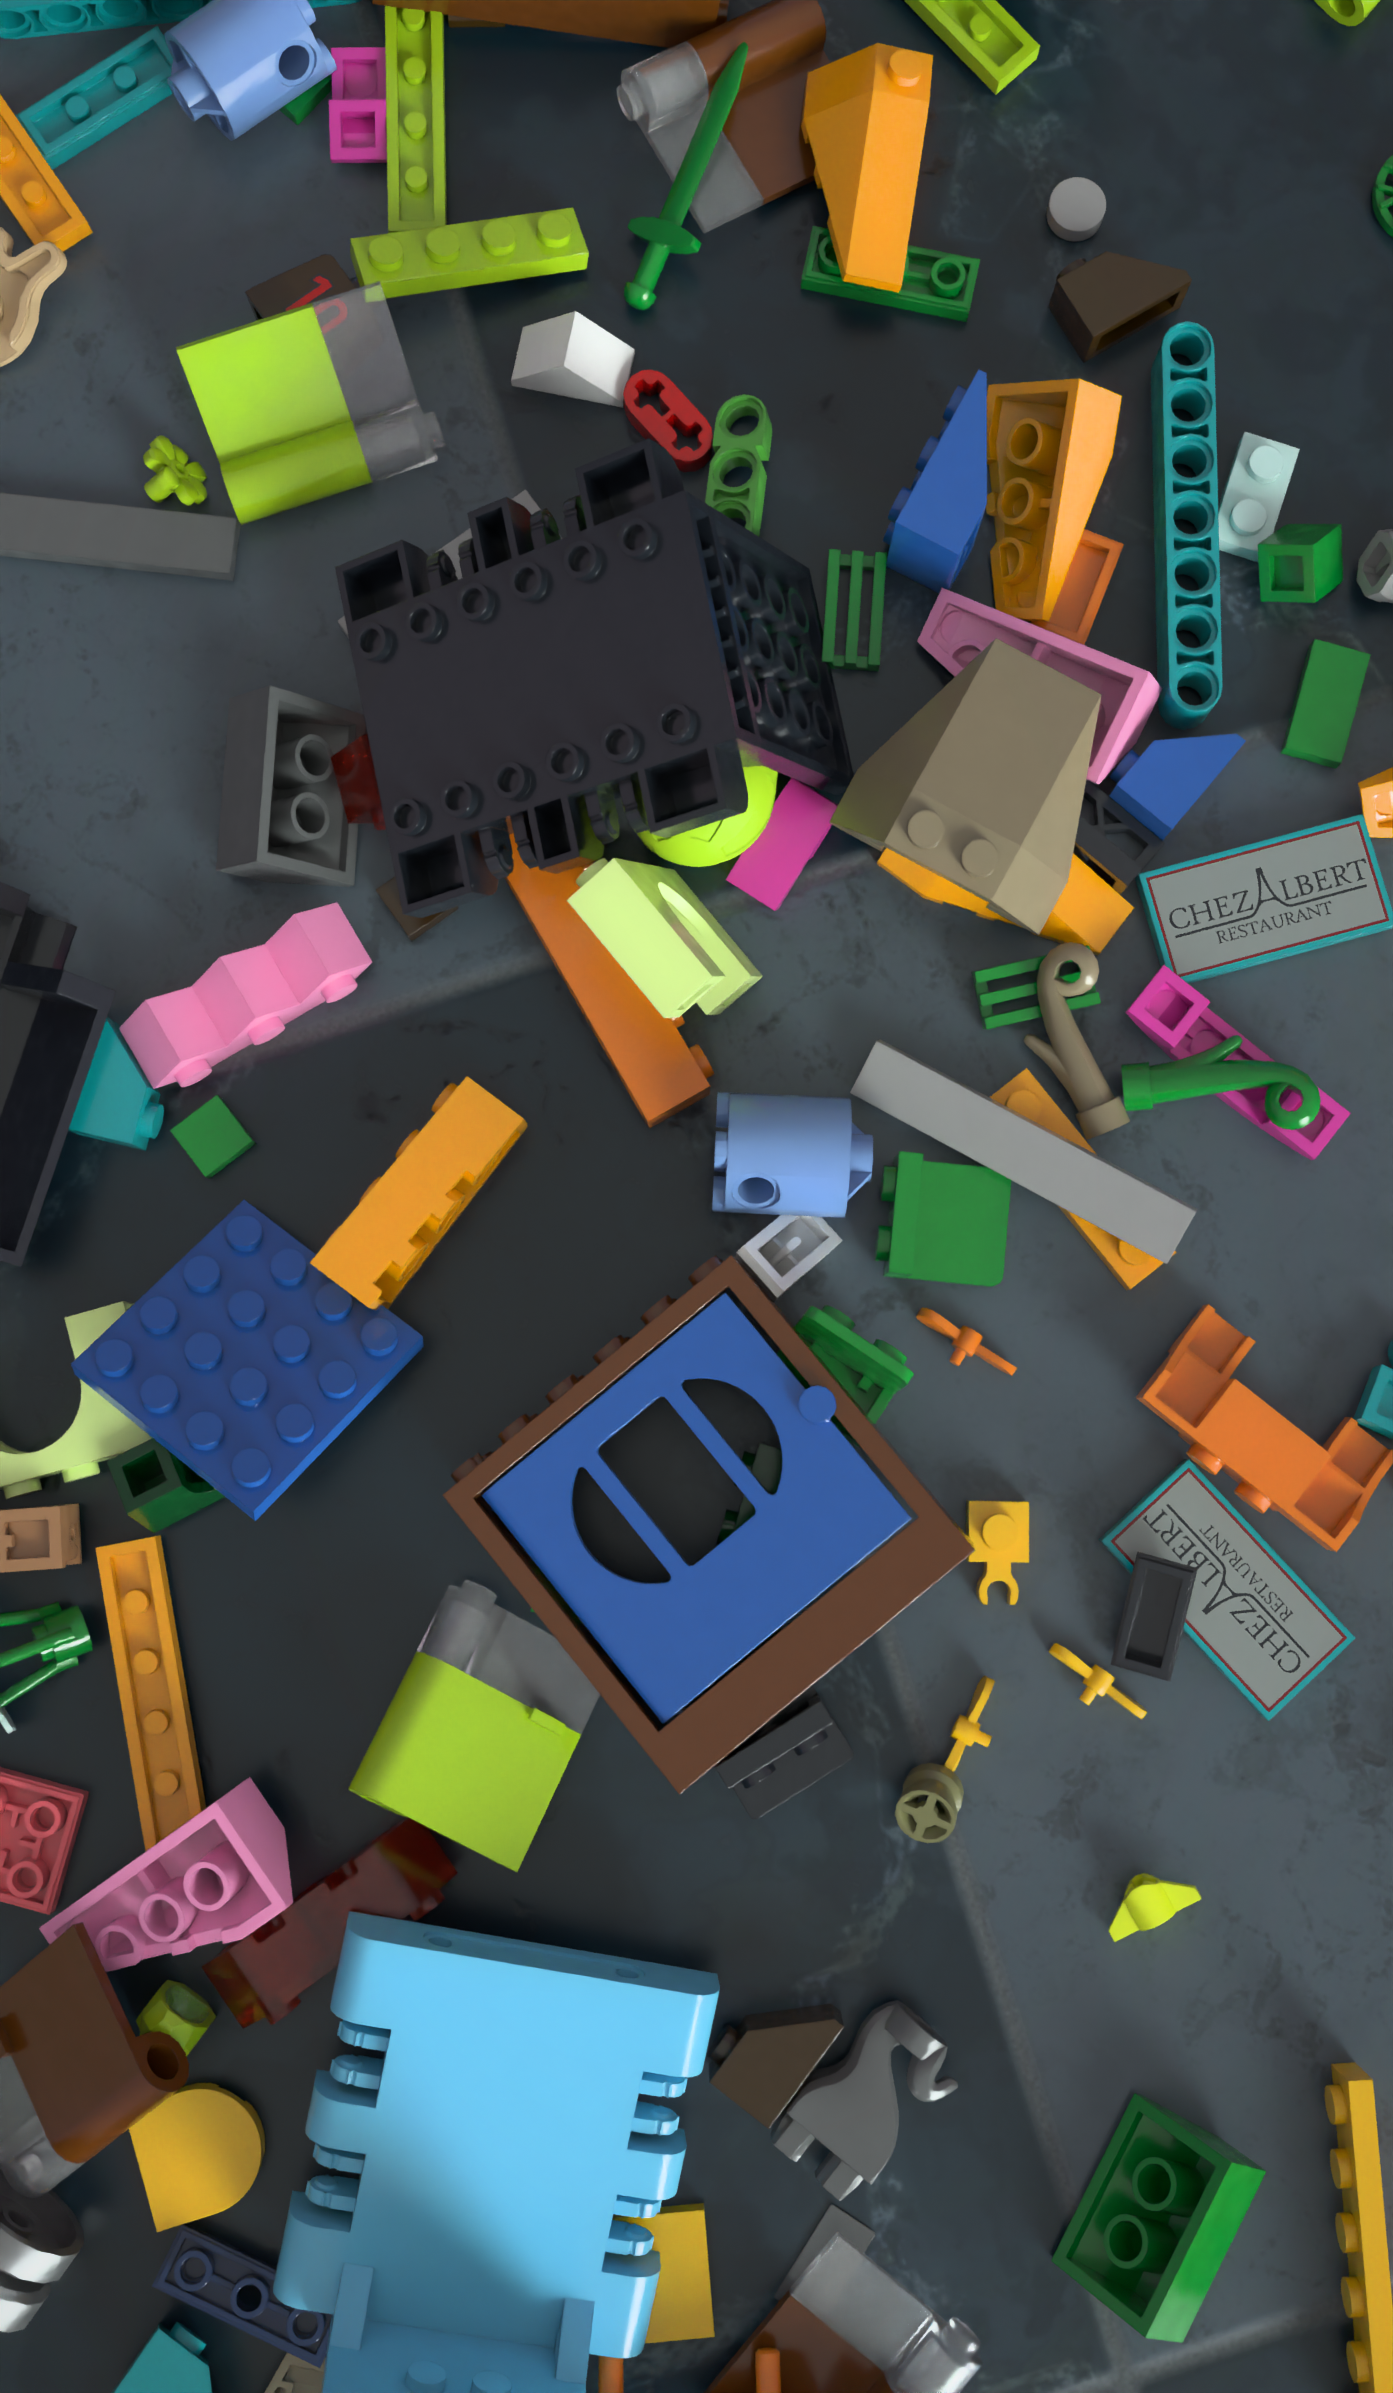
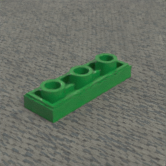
[801,226,980,322]

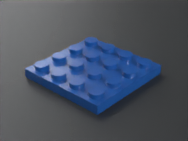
[71,1200,424,1521]

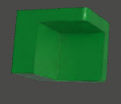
[1258,524,1343,603]

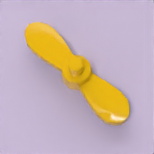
[1048,1643,1148,1720]
[944,1676,995,1772]

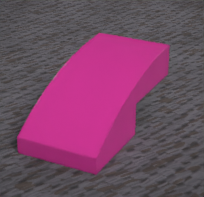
[329,47,387,163]
[726,778,838,911]

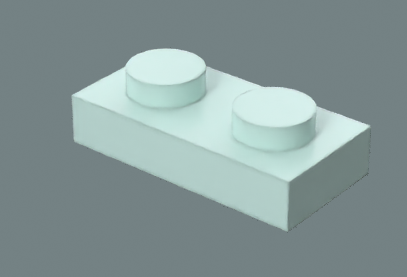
[1218,432,1300,563]

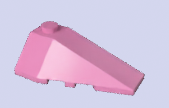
[917,588,1163,785]
[39,1777,293,1972]

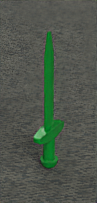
[624,42,748,310]

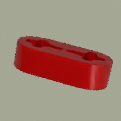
[623,369,713,472]

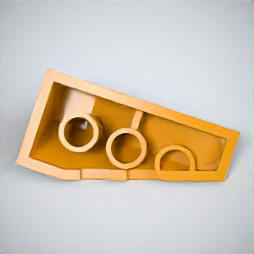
[986,378,1122,622]

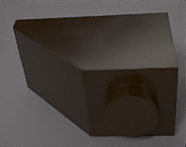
[1048,251,1192,363]
[707,2003,844,2129]

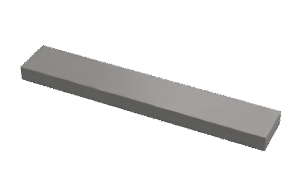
[850,1039,1198,1264]

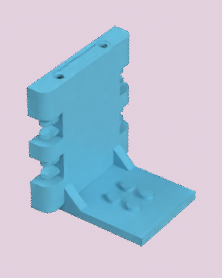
[273,1911,720,2393]

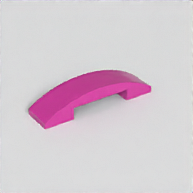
[1125,965,1351,1160]

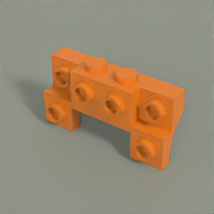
[1135,1304,1393,1552]

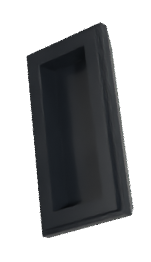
[1111,1552,1198,1682]

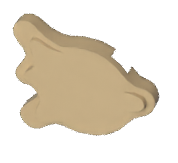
[0,227,67,367]

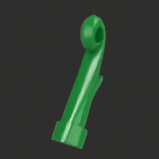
[1121,1035,1321,1130]

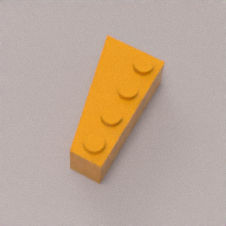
[310,1076,528,1310]

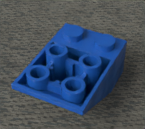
[883,369,987,594]

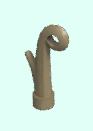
[1024,942,1130,1140]

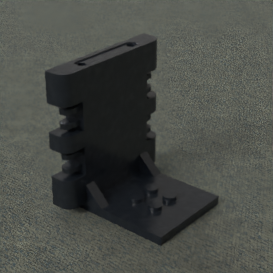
[335,438,854,918]

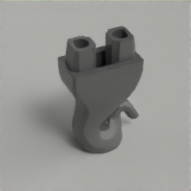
[770,2000,958,2201]

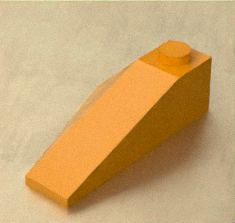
[801,43,933,293]
[877,848,1134,956]

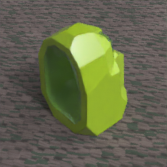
[136,1980,216,2056]

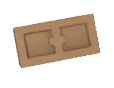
[0,1503,82,1573]

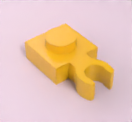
[966,1500,1029,1605]

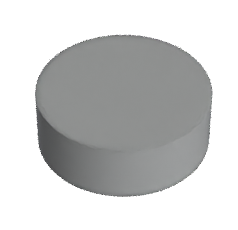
[1046,177,1106,242]

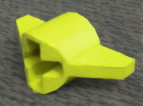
[1108,1873,1202,1942]

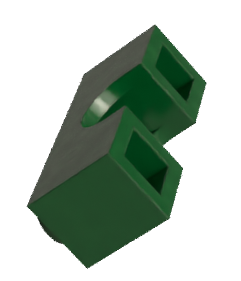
[106,1438,225,1533]

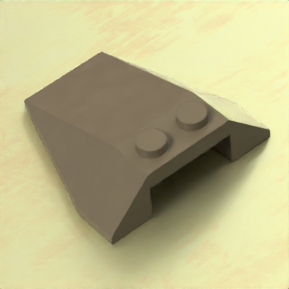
[829,638,1102,935]

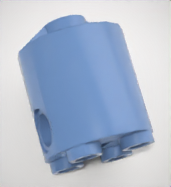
[164,0,337,141]
[712,1092,873,1218]

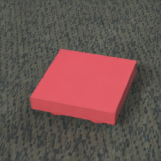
[0,1767,90,1915]

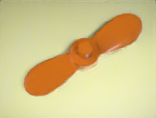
[916,1307,1017,1376]

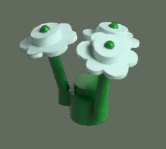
[0,1601,93,1734]

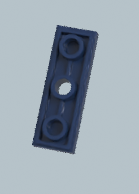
[152,2223,332,2368]

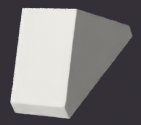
[511,311,635,408]
[735,1215,843,1302]

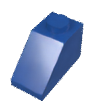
[1109,734,1246,841]

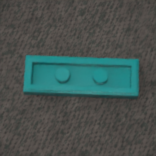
[15,26,173,170]

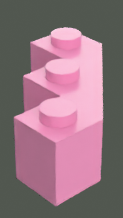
[119,902,372,1089]

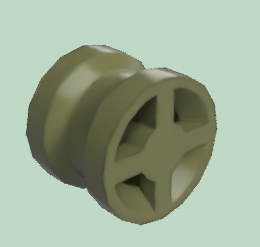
[895,1763,964,1843]

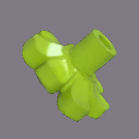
[143,435,207,506]

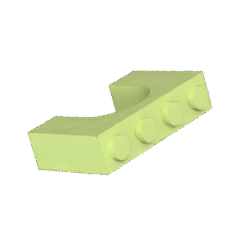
[567,858,763,1018]
[0,1301,152,1499]

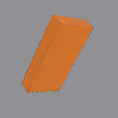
[1031,529,1124,645]

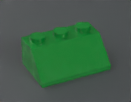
[1051,2093,1266,2343]

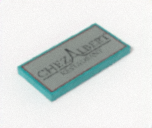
[1135,814,1393,984]
[1098,1459,1355,1721]

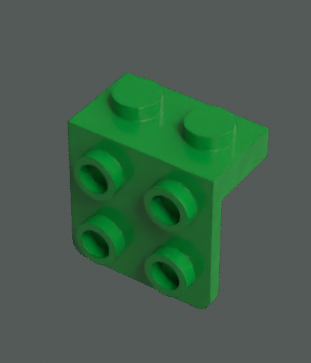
[875,1151,1011,1287]
[777,1305,914,1447]

